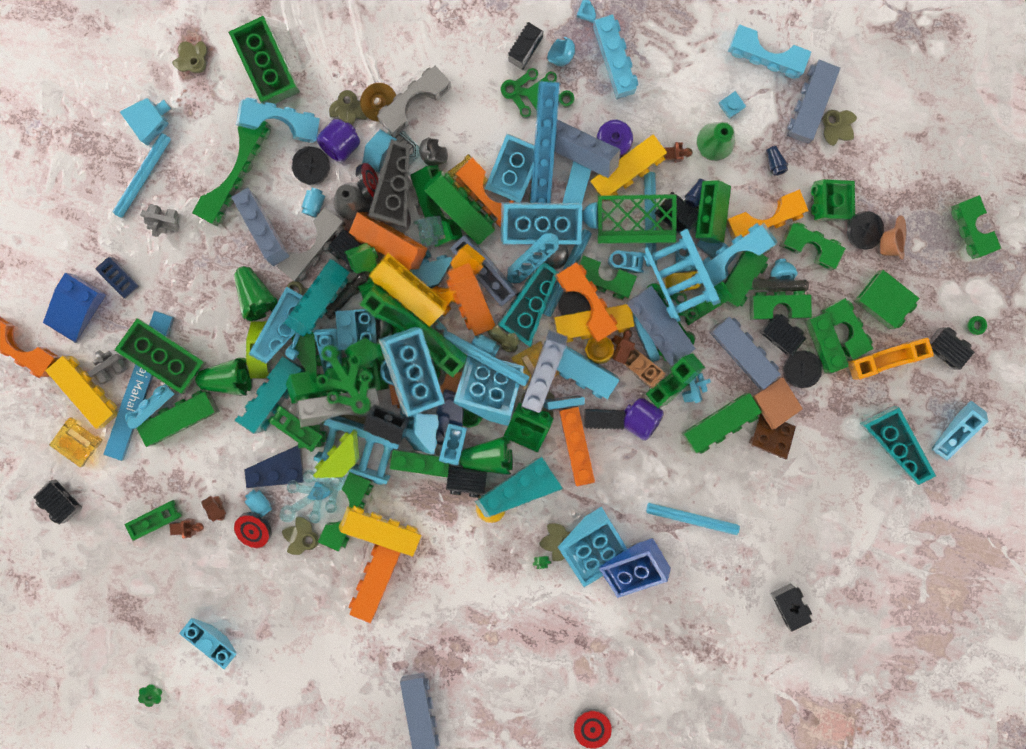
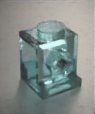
[413,216,445,246]

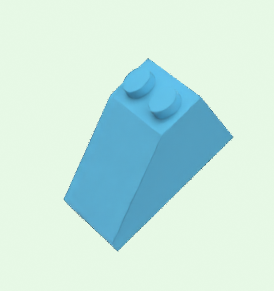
[485,134,534,203]

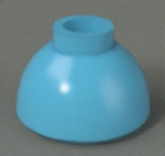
[582,202,598,229]
[770,258,798,284]

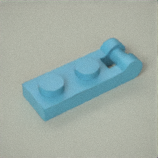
[125,384,174,429]

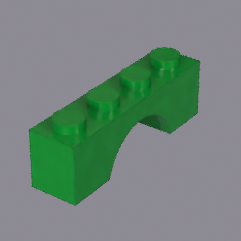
[410,165,463,247]
[344,325,402,371]
[318,472,374,552]

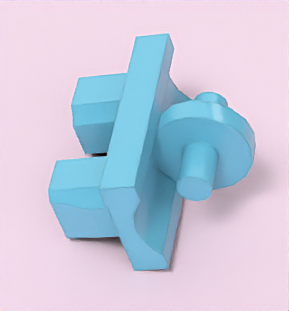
[682,373,711,403]

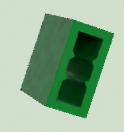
[854,270,920,329]

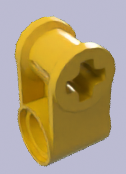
[665,271,701,293]

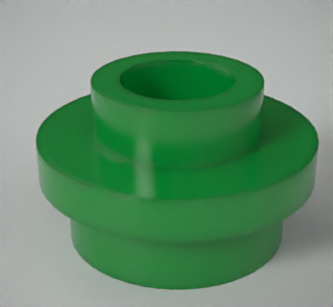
[967,316,987,335]
[532,556,552,569]

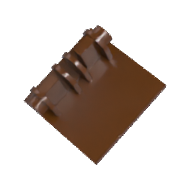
[749,413,796,460]

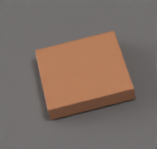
[752,377,803,430]

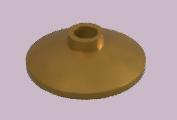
[360,82,396,122]

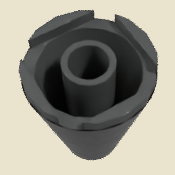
[334,182,372,220]

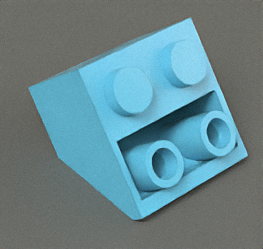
[335,309,377,350]
[400,411,439,454]

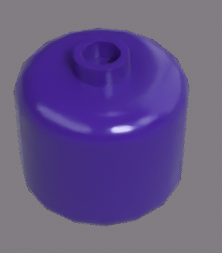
[317,119,360,162]
[596,120,633,159]
[624,398,664,441]

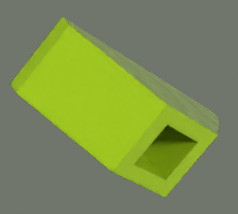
[246,321,271,379]
[313,429,359,478]

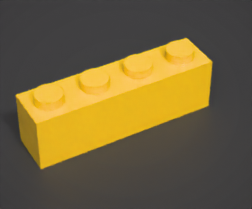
[590,134,667,201]
[369,253,448,327]
[553,304,635,342]
[45,356,118,429]
[339,506,422,557]

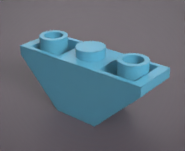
[410,255,453,288]
[314,328,342,374]
[179,618,237,670]

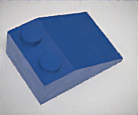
[43,273,106,343]
[599,538,671,598]

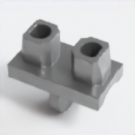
[140,204,179,237]
[87,350,127,384]

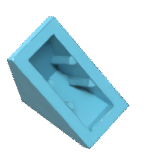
[362,129,397,173]
[439,424,467,466]

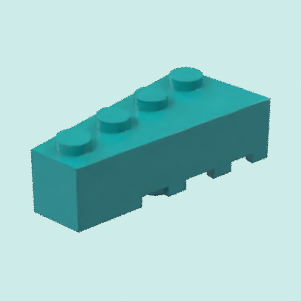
[284,259,350,337]
[497,262,559,347]
[234,356,305,434]
[860,406,936,485]
[475,457,563,517]

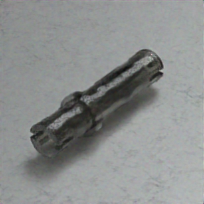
[324,271,369,320]
[752,277,809,292]

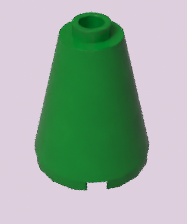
[696,122,735,161]
[234,266,278,322]
[195,357,253,396]
[459,436,513,475]

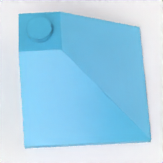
[454,356,524,426]
[558,507,627,587]

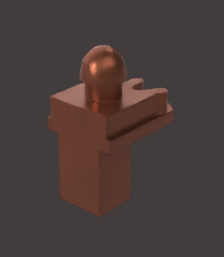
[664,142,693,163]
[611,329,635,364]
[201,496,226,522]
[169,518,204,539]

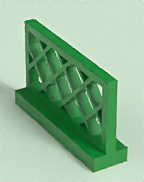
[598,194,677,243]

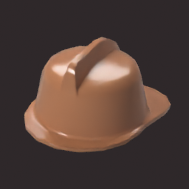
[880,215,906,260]

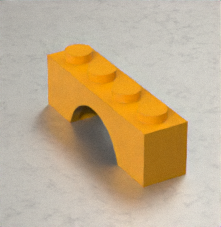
[726,189,809,240]
[432,244,486,317]
[847,338,934,380]

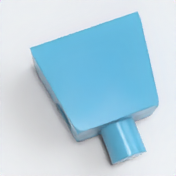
[120,98,171,145]

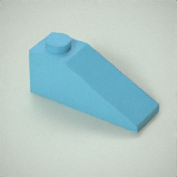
[932,401,989,461]

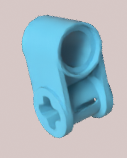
[608,250,646,273]

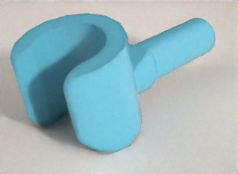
[285,332,300,361]

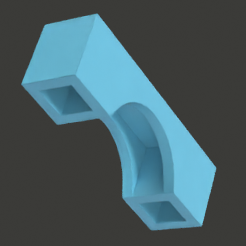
[727,24,812,79]
[236,98,320,143]
[702,223,777,287]

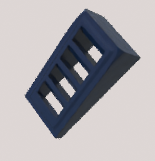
[95,257,139,299]

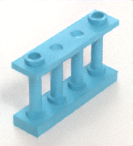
[643,229,721,322]
[313,416,401,485]

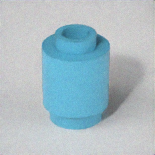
[301,188,325,218]
[471,334,500,357]
[244,490,272,518]

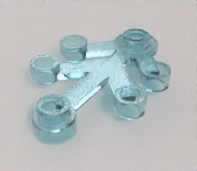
[280,470,346,523]

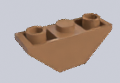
[622,348,666,388]

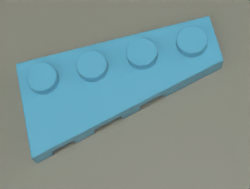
[249,287,303,363]

